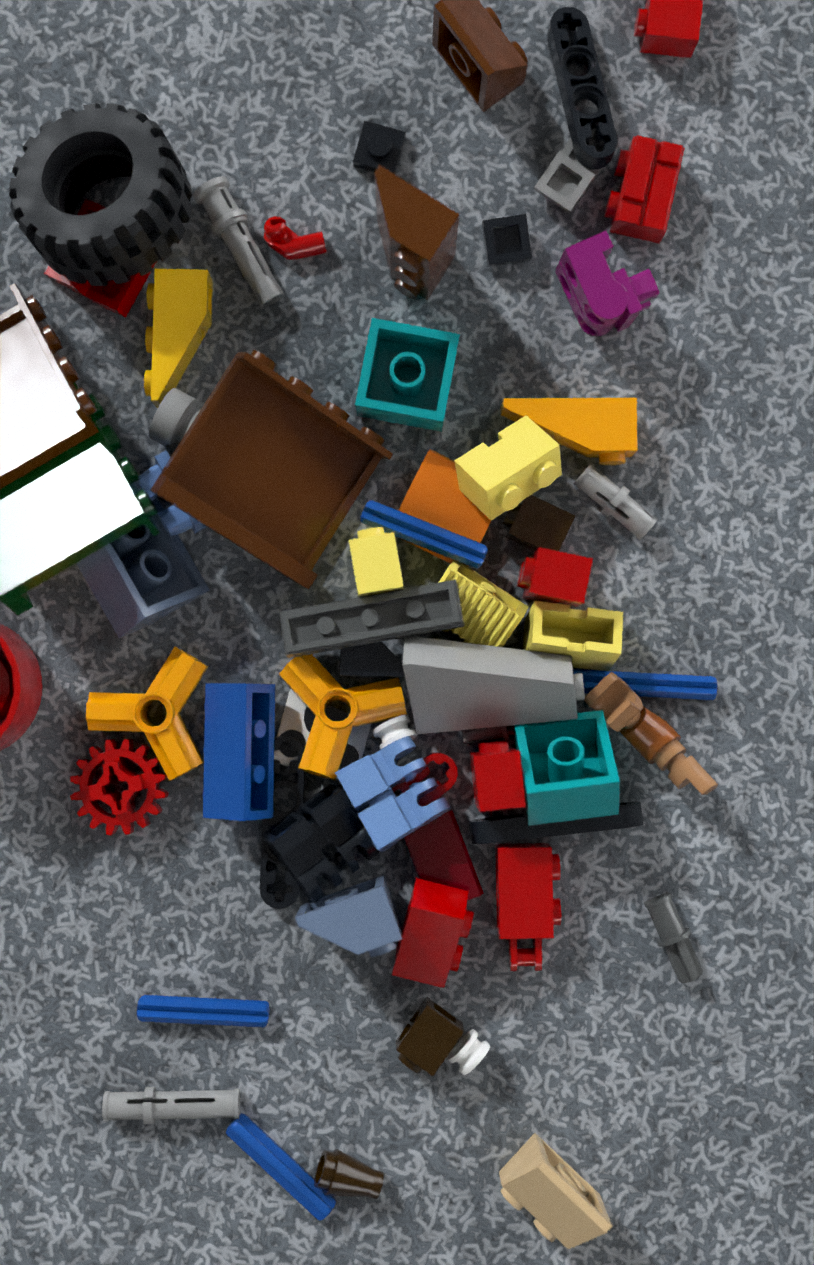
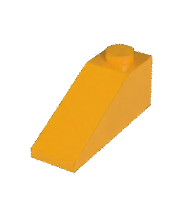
[501,398,638,465]

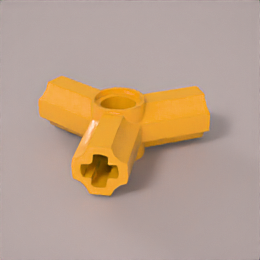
[86,647,209,781]
[279,654,407,781]

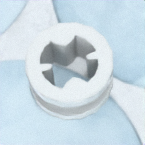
[372,715,417,749]
[447,1029,490,1075]

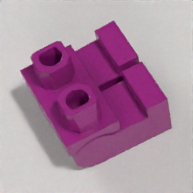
[555,230,660,337]

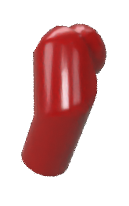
[264,216,327,260]

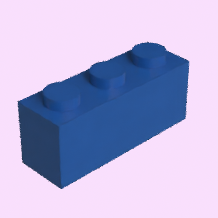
[202,683,275,821]

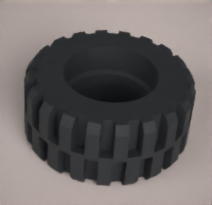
[9,103,192,286]

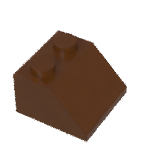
[432,0,528,112]

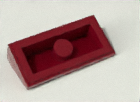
[404,810,484,901]

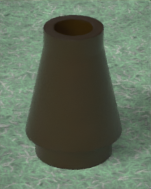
[314,1149,384,1199]

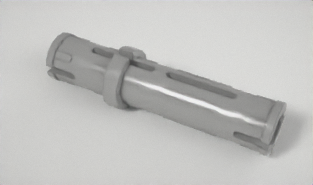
[102,1087,240,1124]

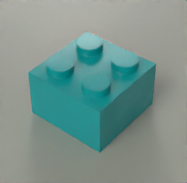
[355,318,460,432]
[514,710,620,826]

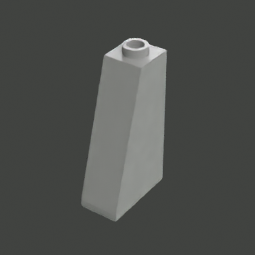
[403,636,585,734]

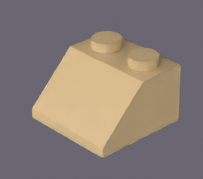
[499,1133,612,1249]

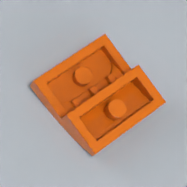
[398,449,491,567]

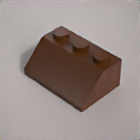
[374,165,460,300]

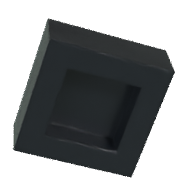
[353,121,406,174]
[482,214,532,267]

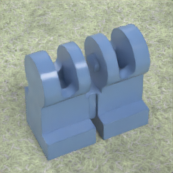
[335,736,451,852]

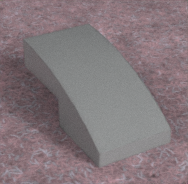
[534,128,619,214]

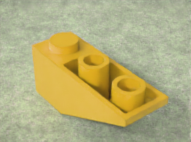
[144,268,213,408]

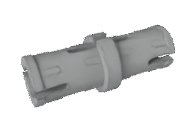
[573,462,658,541]

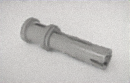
[193,176,285,309]

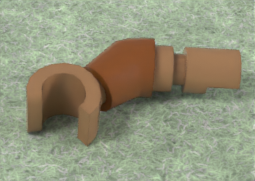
[584,672,718,795]

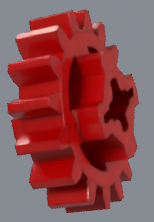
[70,738,169,835]

